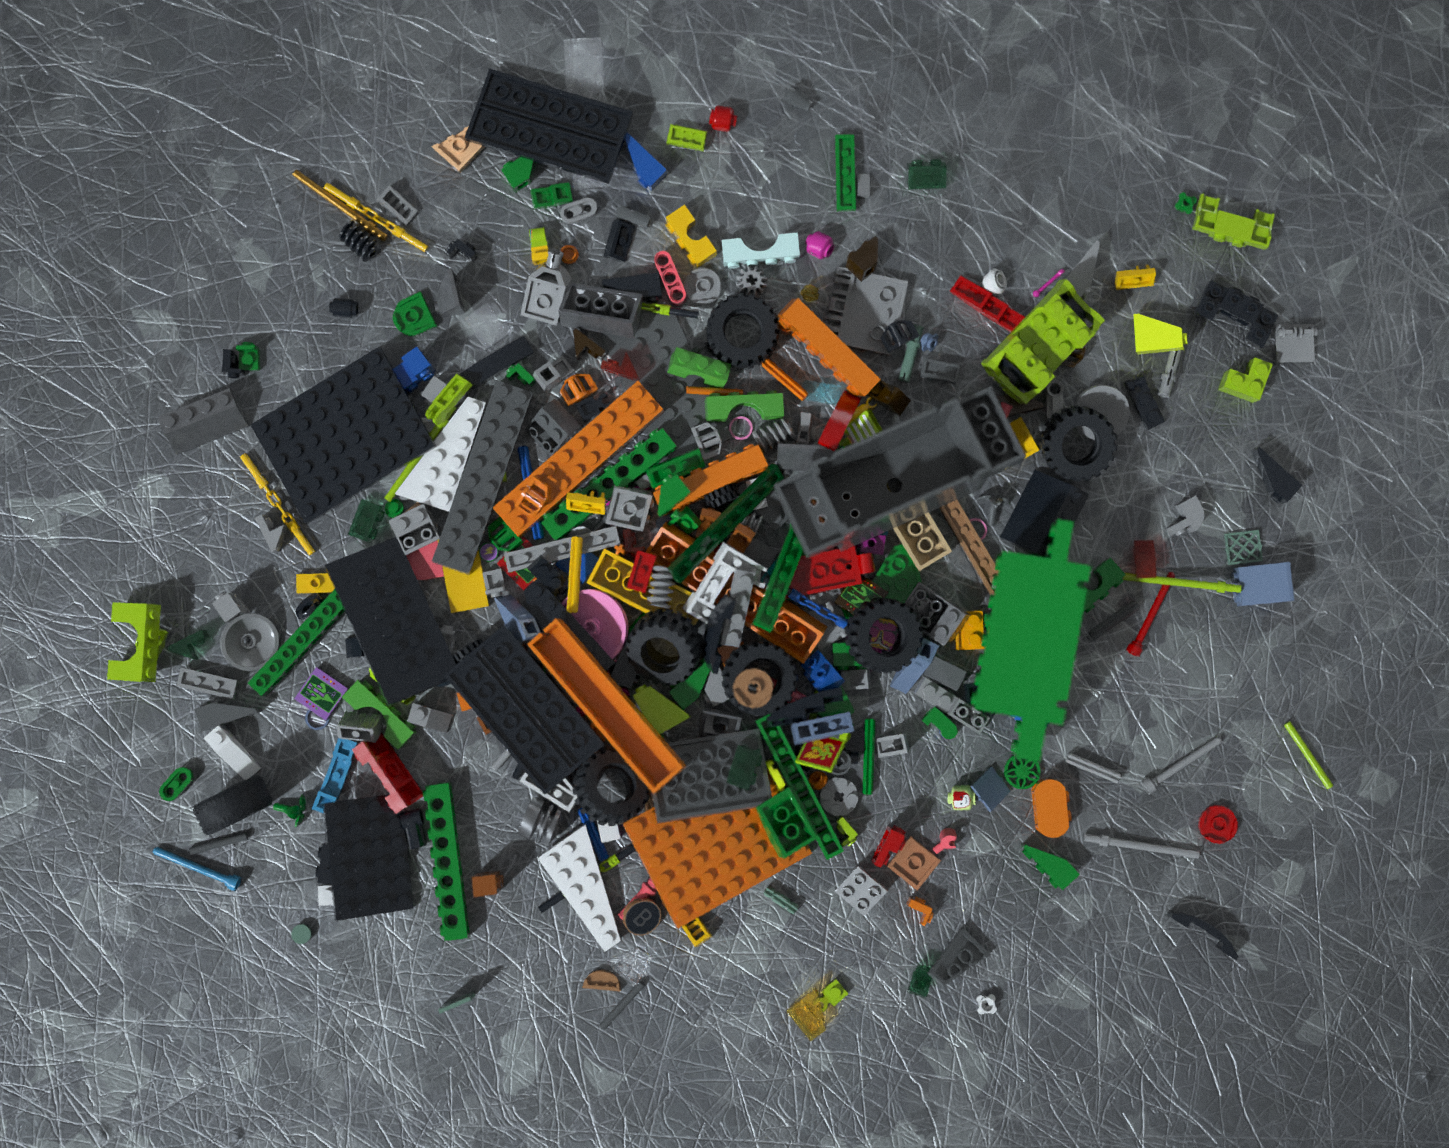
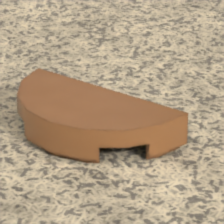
[582,969,621,991]

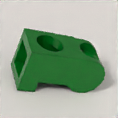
[921,706,958,739]

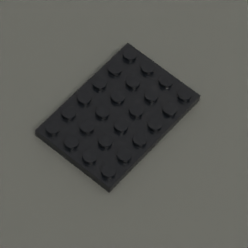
[323,794,414,921]

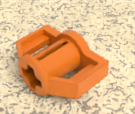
[560,374,598,407]
[515,476,549,515]

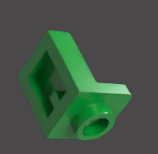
[236,342,260,371]
[505,363,537,387]
[667,506,702,534]

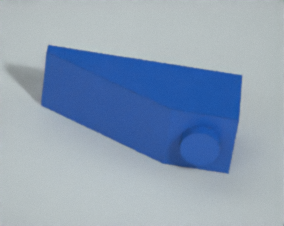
[625,133,667,191]

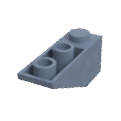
[494,594,541,647]
[890,637,939,694]

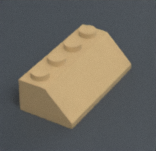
[893,513,952,571]

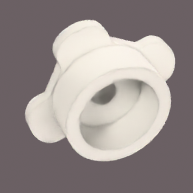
[976,994,997,1015]

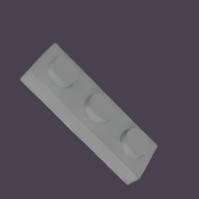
[176,667,239,699]

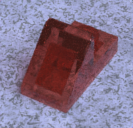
[600,352,639,382]

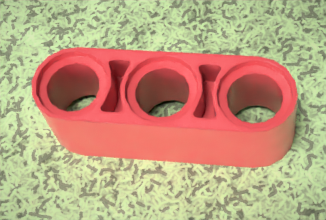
[654,251,686,306]

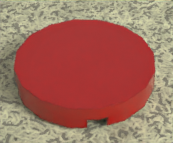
[1198,805,1238,844]

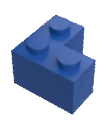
[394,346,436,393]

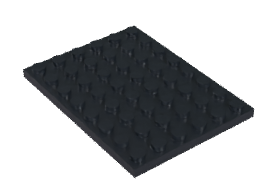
[251,347,437,524]

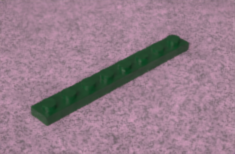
[668,463,784,583]

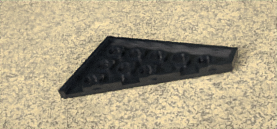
[524,579,616,704]

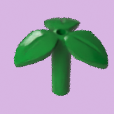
[273,794,306,828]

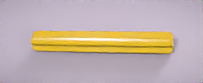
[567,536,583,613]

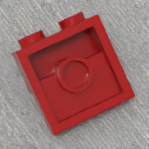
[871,825,906,868]

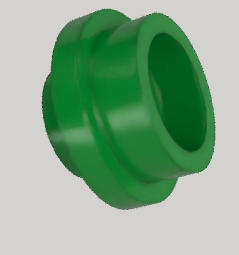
[385,499,404,518]

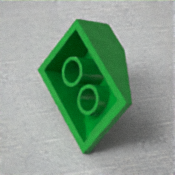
[755,787,817,858]

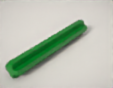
[862,718,875,795]

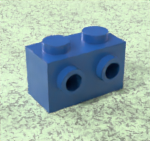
[801,650,845,692]

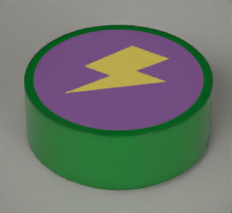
[479,543,499,562]

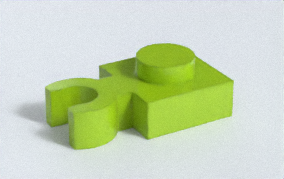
[813,978,848,1013]

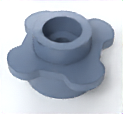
[920,333,939,352]

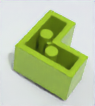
[1218,358,1273,403]

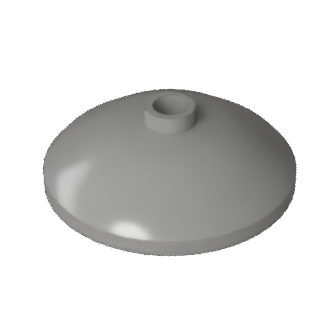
[220,613,279,671]

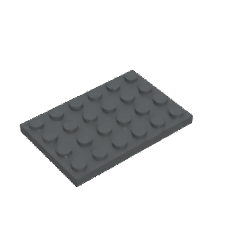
[652,729,772,824]

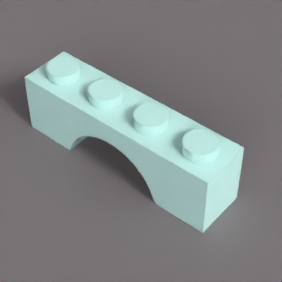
[722,232,800,269]

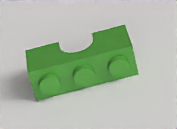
[667,347,731,388]

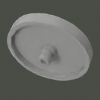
[1074,384,1130,440]

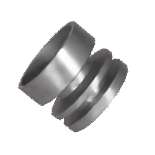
[518,797,564,847]

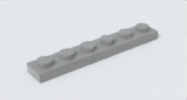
[504,526,621,573]

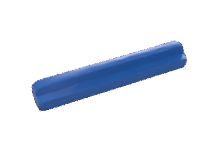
[578,807,609,861]

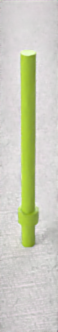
[384,407,456,502]
[1123,573,1241,593]

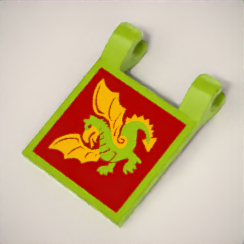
[796,733,851,773]

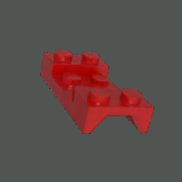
[352,732,423,814]

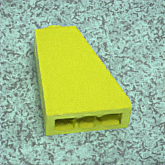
[1134,314,1188,355]

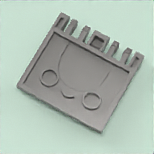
[826,267,908,356]

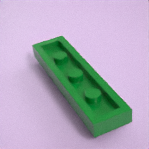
[835,134,856,212]

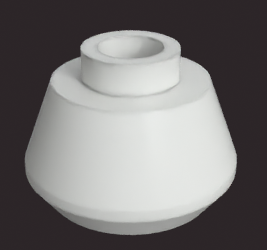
[982,268,1007,294]

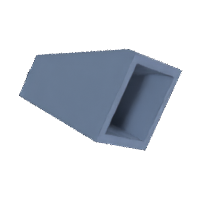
[1231,562,1294,606]

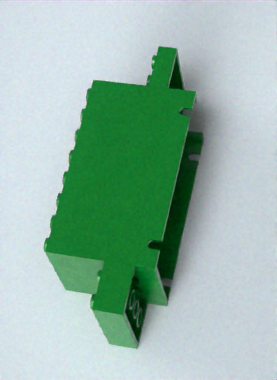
[971,519,1091,762]

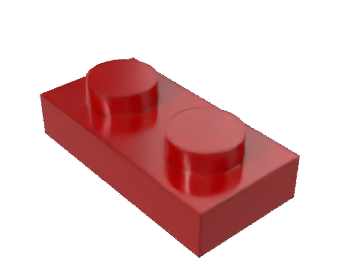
[627,550,657,593]

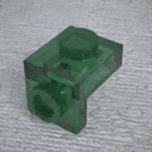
[907,965,932,999]

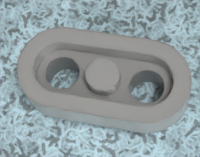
[560,198,597,224]

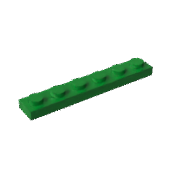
[753,525,803,632]

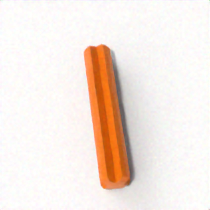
[762,358,809,401]

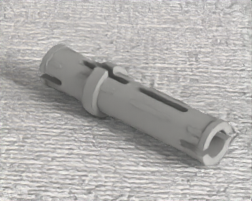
[1158,350,1182,398]

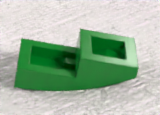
[530,182,573,210]

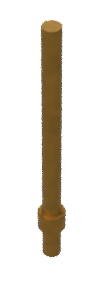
[293,170,388,242]

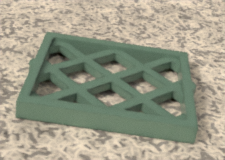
[1224,530,1263,565]

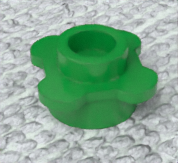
[1175,192,1197,214]

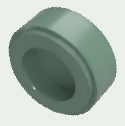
[291,924,312,944]

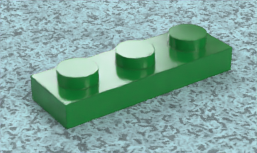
[645,448,705,488]

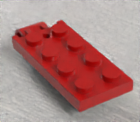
[776,545,876,599]

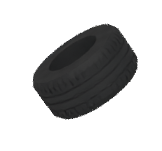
[193,775,273,836]

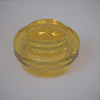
[800,285,819,301]

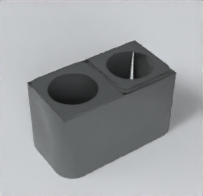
[923,656,968,691]

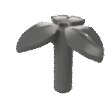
[977,494,1010,526]

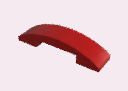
[818,390,862,452]

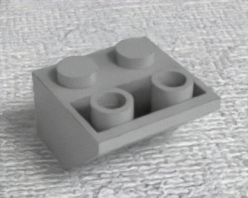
[389,504,440,555]

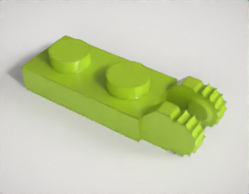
[425,374,472,425]

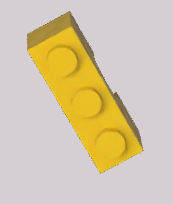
[665,204,717,268]

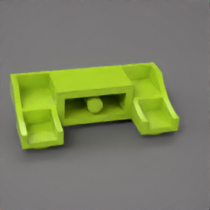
[1192,193,1275,250]

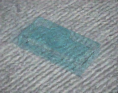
[802,380,841,405]

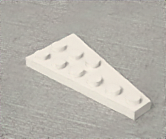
[395,397,487,512]
[538,823,621,951]

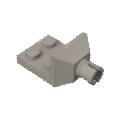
[520,249,572,326]

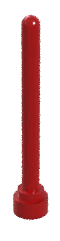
[1125,572,1175,657]

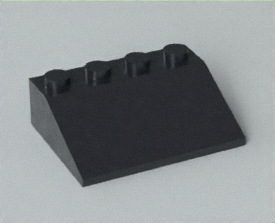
[1000,470,1089,558]

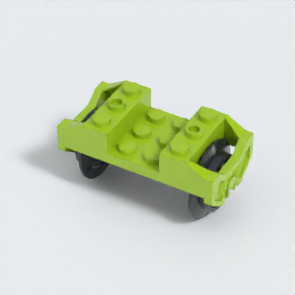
[981,279,1105,404]

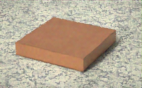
[887,836,941,891]

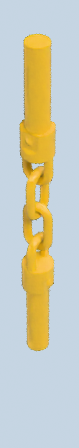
[324,182,429,252]
[240,453,316,556]

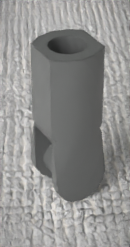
[616,207,651,229]

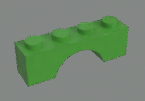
[705,390,784,423]
[342,680,417,750]

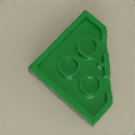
[872,544,922,603]

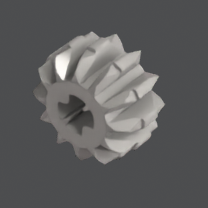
[736,266,768,298]

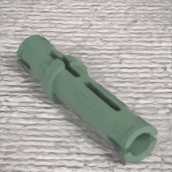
[898,324,924,383]

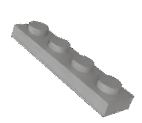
[719,568,756,647]

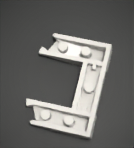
[683,542,767,631]

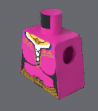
[869,618,898,653]

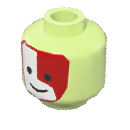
[948,785,976,810]

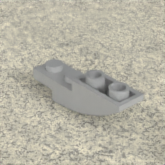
[914,676,990,734]

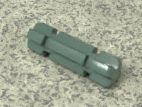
[764,886,799,914]

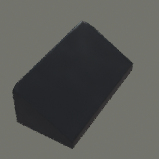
[603,220,635,262]

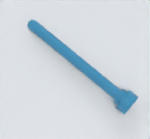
[153,847,242,892]

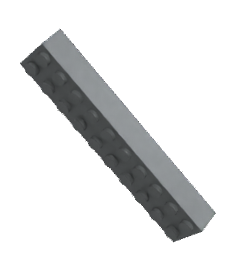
[432,380,533,575]

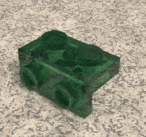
[348,499,385,543]

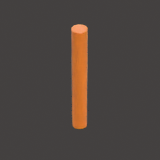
[686,386,743,396]

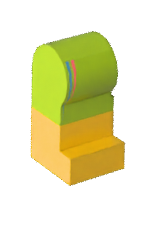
[529,227,549,265]

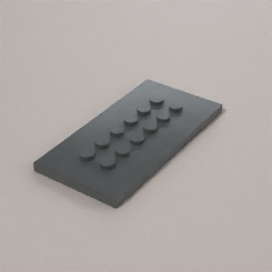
[600,300,732,463]

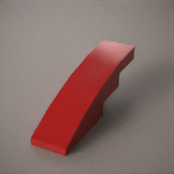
[950,275,1025,332]

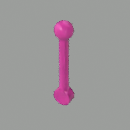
[1033,269,1065,297]

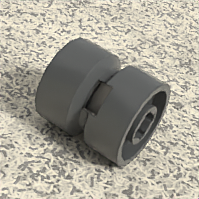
[832,750,851,775]

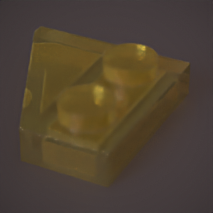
[786,987,826,1041]

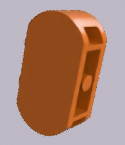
[1031,778,1072,838]

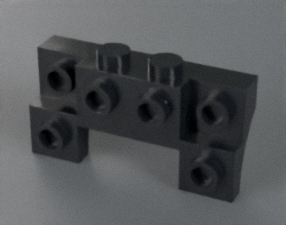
[1194,280,1279,349]

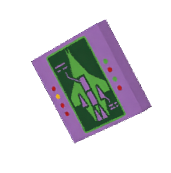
[294,667,349,721]

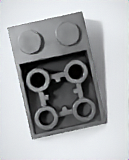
[905,582,970,647]

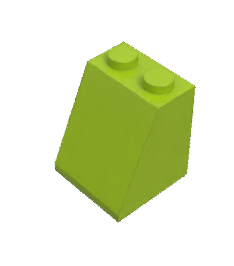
[633,684,690,734]

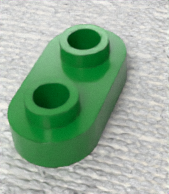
[159,767,194,801]

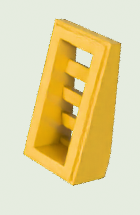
[682,917,713,947]

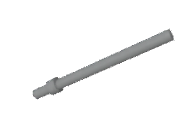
[1084,834,1200,859]

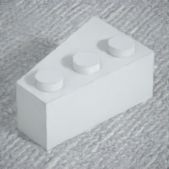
[520,772,577,812]

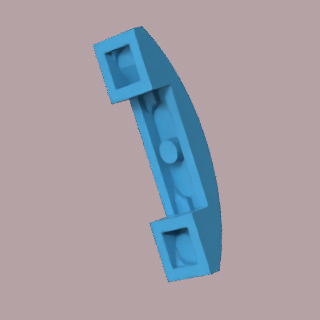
[312,738,358,813]

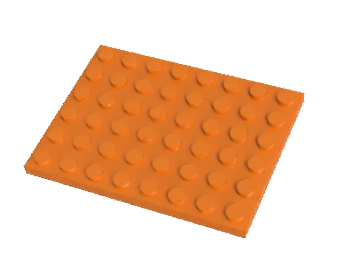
[622,770,812,929]

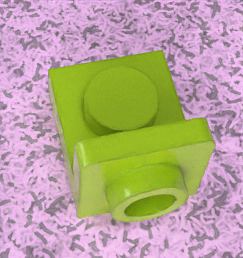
[836,816,858,847]

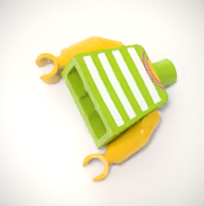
[839,397,883,448]

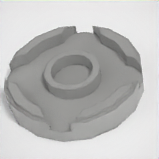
[684,268,722,306]

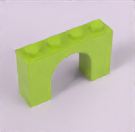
[107,602,161,682]

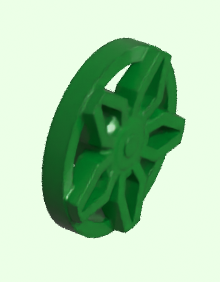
[1004,755,1040,789]

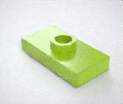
[667,124,707,151]

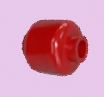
[709,105,737,132]

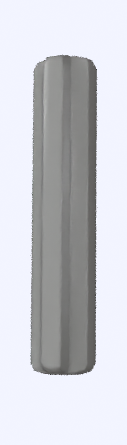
[1066,753,1121,783]

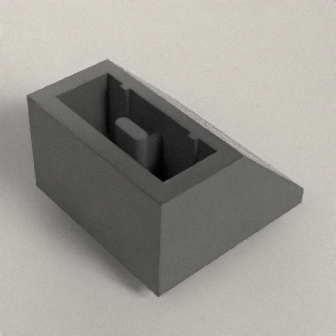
[525,399,581,457]

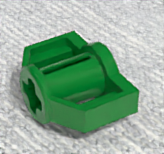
[488,517,523,553]

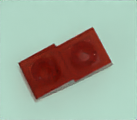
[1134,540,1156,578]

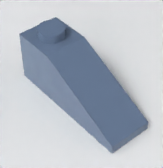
[791,712,854,745]

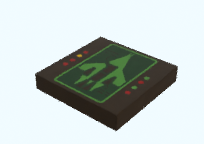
[835,574,889,616]

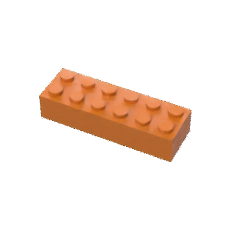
[777,298,881,396]
[653,444,768,516]

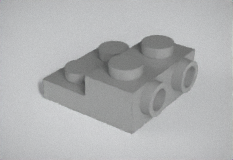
[605,485,655,532]

